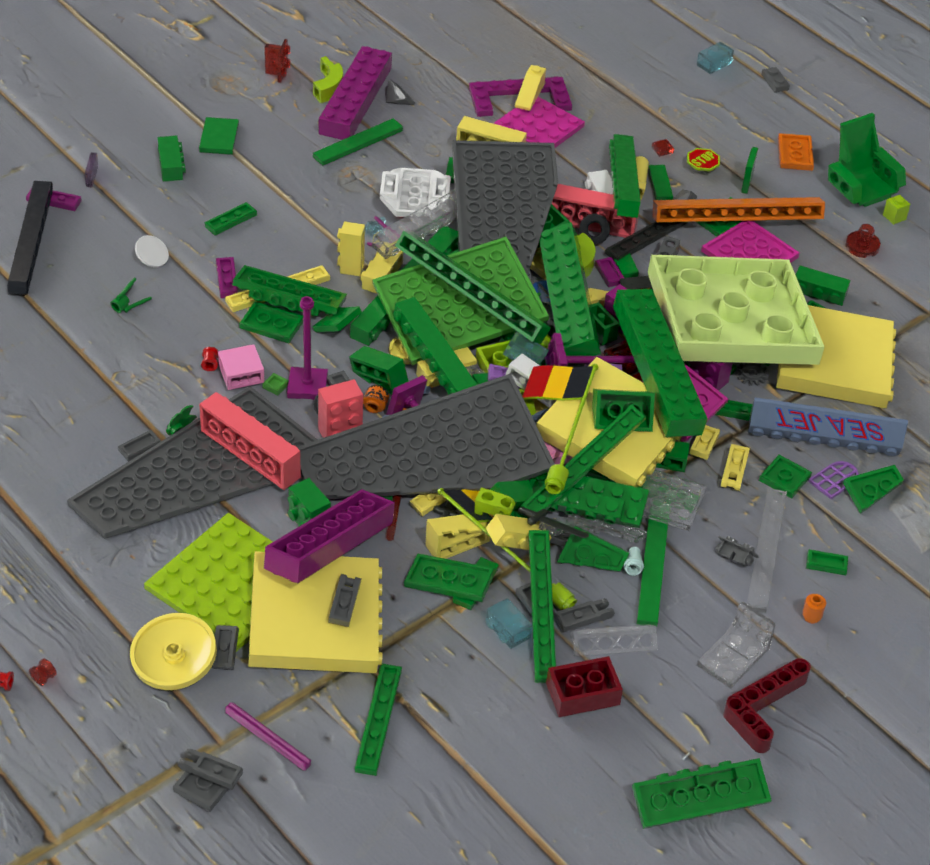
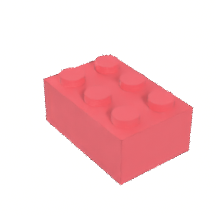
[318,379,363,438]

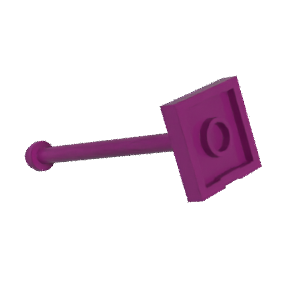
[287,296,328,400]
[544,333,635,367]
[386,375,427,415]

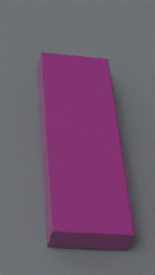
[26,188,82,211]
[216,257,238,298]

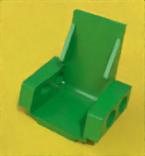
[828,113,906,207]

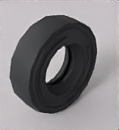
[579,213,610,245]

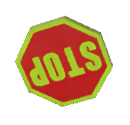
[687,148,720,171]

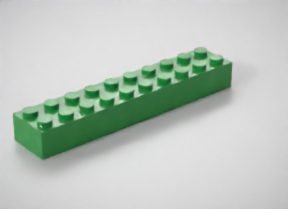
[539,222,601,364]
[613,289,708,437]

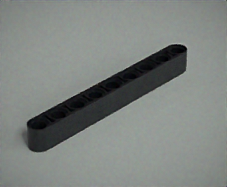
[8,180,53,295]

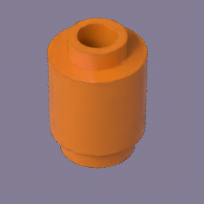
[802,594,826,624]

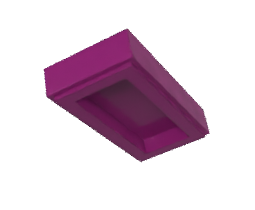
[595,257,624,287]

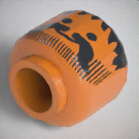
[363,385,390,413]

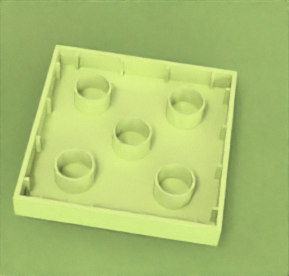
[648,255,825,365]

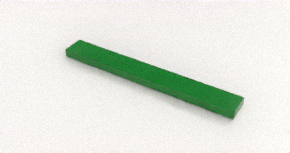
[521,405,646,512]
[637,499,671,627]
[528,530,556,683]

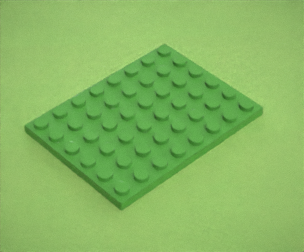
[372,236,549,365]

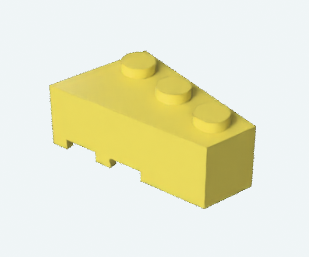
[425,514,490,559]

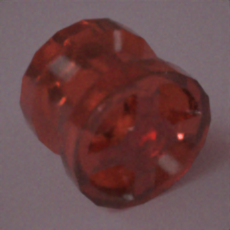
[29,658,57,686]

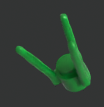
[110,278,152,313]

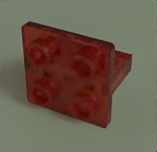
[265,39,290,83]

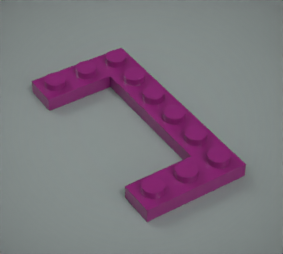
[469,76,572,117]

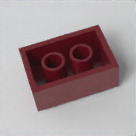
[546,656,623,717]

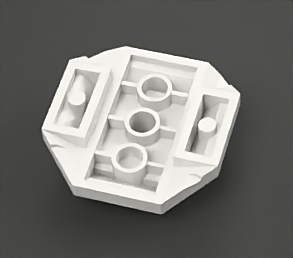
[380,168,451,220]

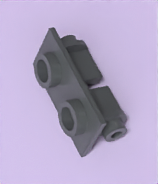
[715,536,759,566]

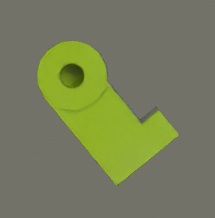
[475,487,515,516]

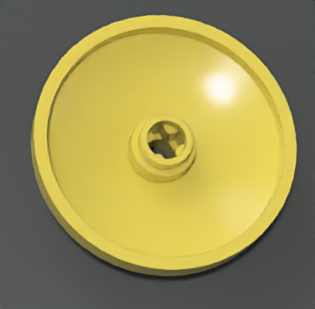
[130,613,217,690]

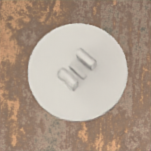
[135,235,169,268]

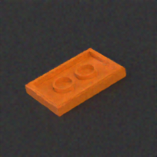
[778,133,814,171]

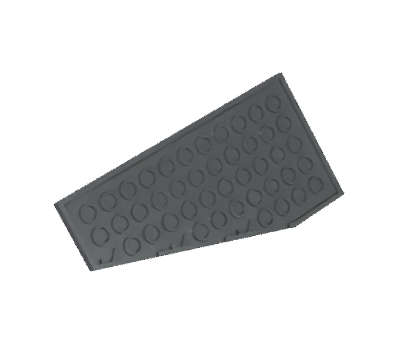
[452,140,558,276]
[297,373,555,499]
[67,386,318,539]

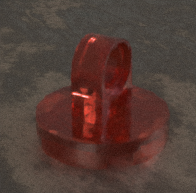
[845,224,881,258]

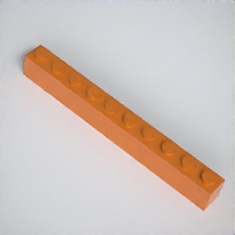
[652,197,825,222]

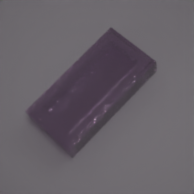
[85,152,98,188]

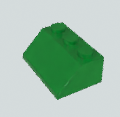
[592,389,655,432]

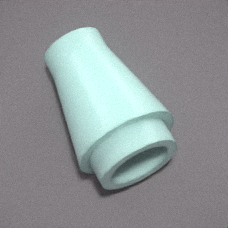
[624,547,644,576]

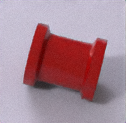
[201,347,218,371]
[0,671,14,691]

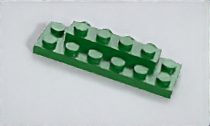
[232,265,347,316]
[530,472,649,529]
[632,758,772,829]

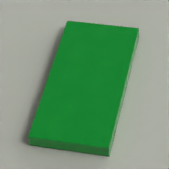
[404,553,495,602]

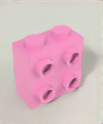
[218,344,264,390]

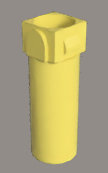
[636,156,649,200]

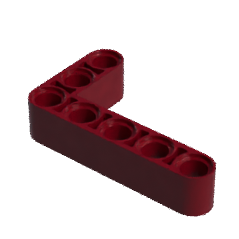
[723,658,811,753]

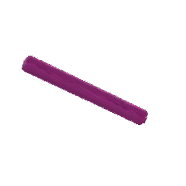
[225,702,311,771]

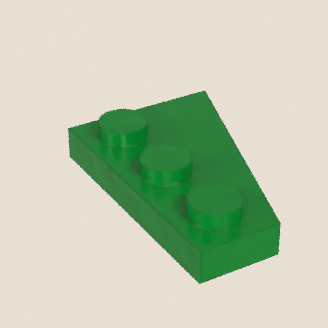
[843,465,904,514]
[557,526,629,571]

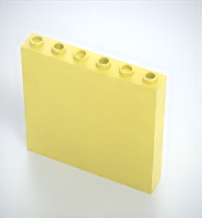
[776,305,896,408]
[536,357,683,487]
[248,551,382,673]

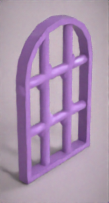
[808,461,859,499]

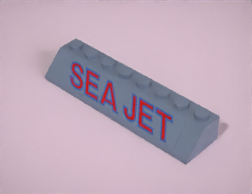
[748,397,908,456]

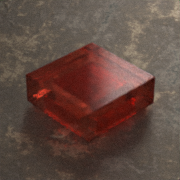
[652,139,674,157]

